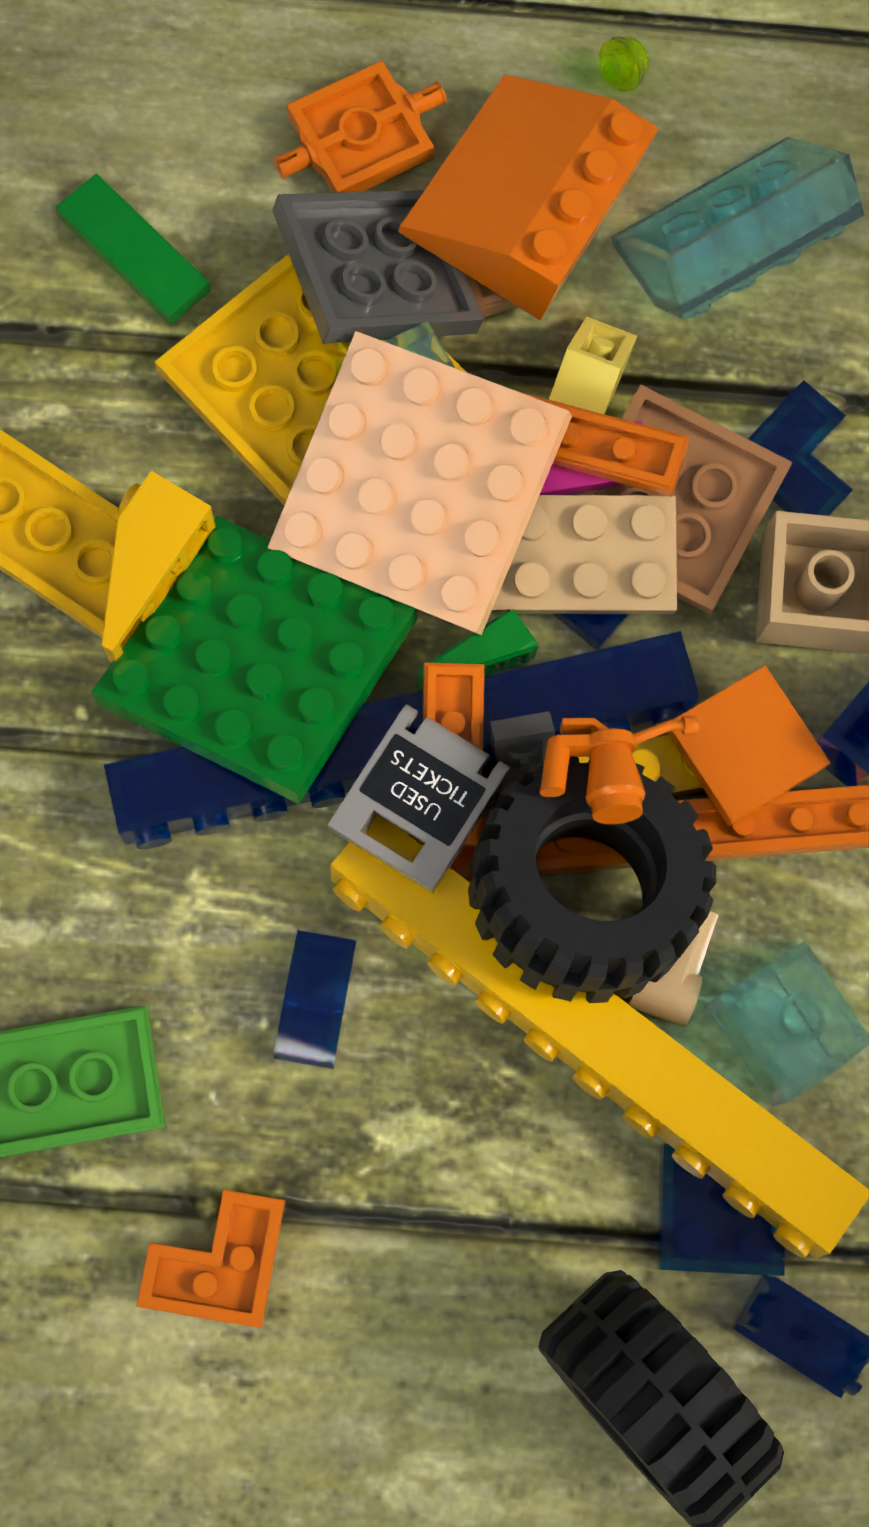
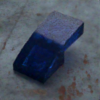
[274,930,357,1069]

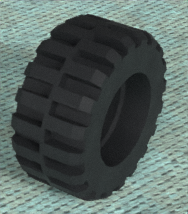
[468,757,716,1003]
[538,1270,784,1527]

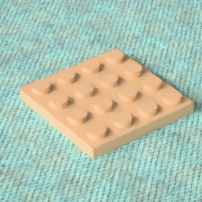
[268,331,572,635]

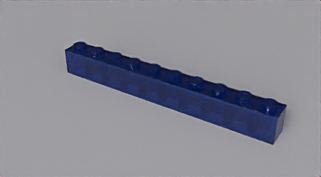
[104,631,700,849]

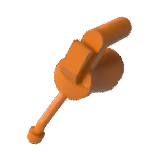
[540,716,700,824]

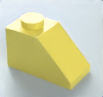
[549,316,638,415]

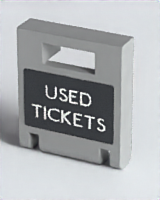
[328,705,511,894]

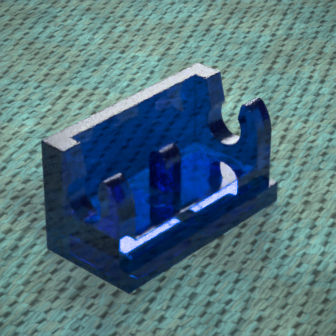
[731,1275,869,1398]

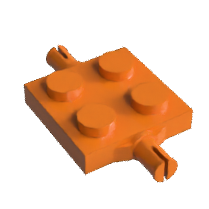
[273,60,447,193]

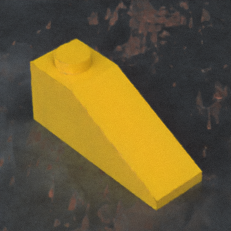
[102,471,215,663]

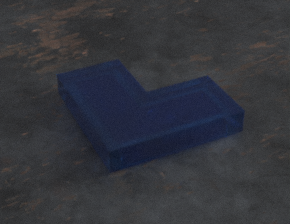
[748,380,853,516]

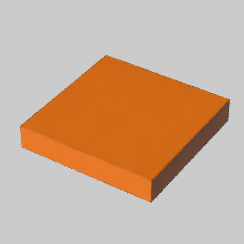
[667,665,831,827]

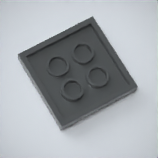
[272,190,484,344]

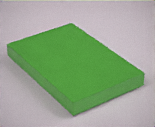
[0,1006,166,1158]

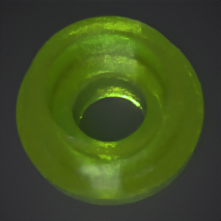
[599,36,649,92]

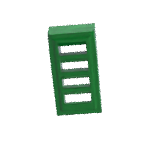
[415,609,539,697]

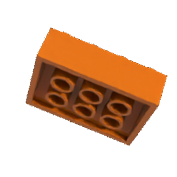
[398,74,659,320]

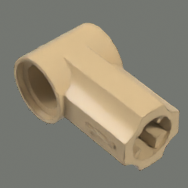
[627,911,718,1027]

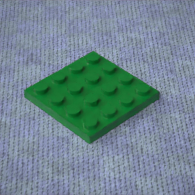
[91,516,418,804]

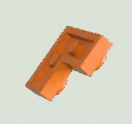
[137,1190,286,1328]

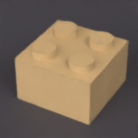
[756,511,869,654]

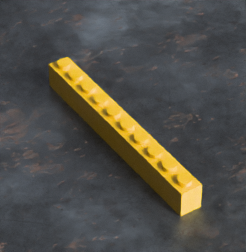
[330,812,869,1259]

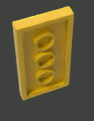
[0,430,120,638]

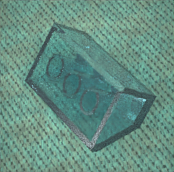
[610,137,864,320]

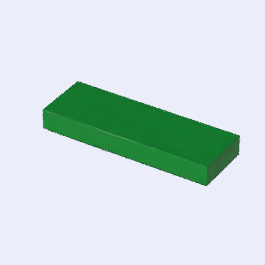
[56,173,211,326]

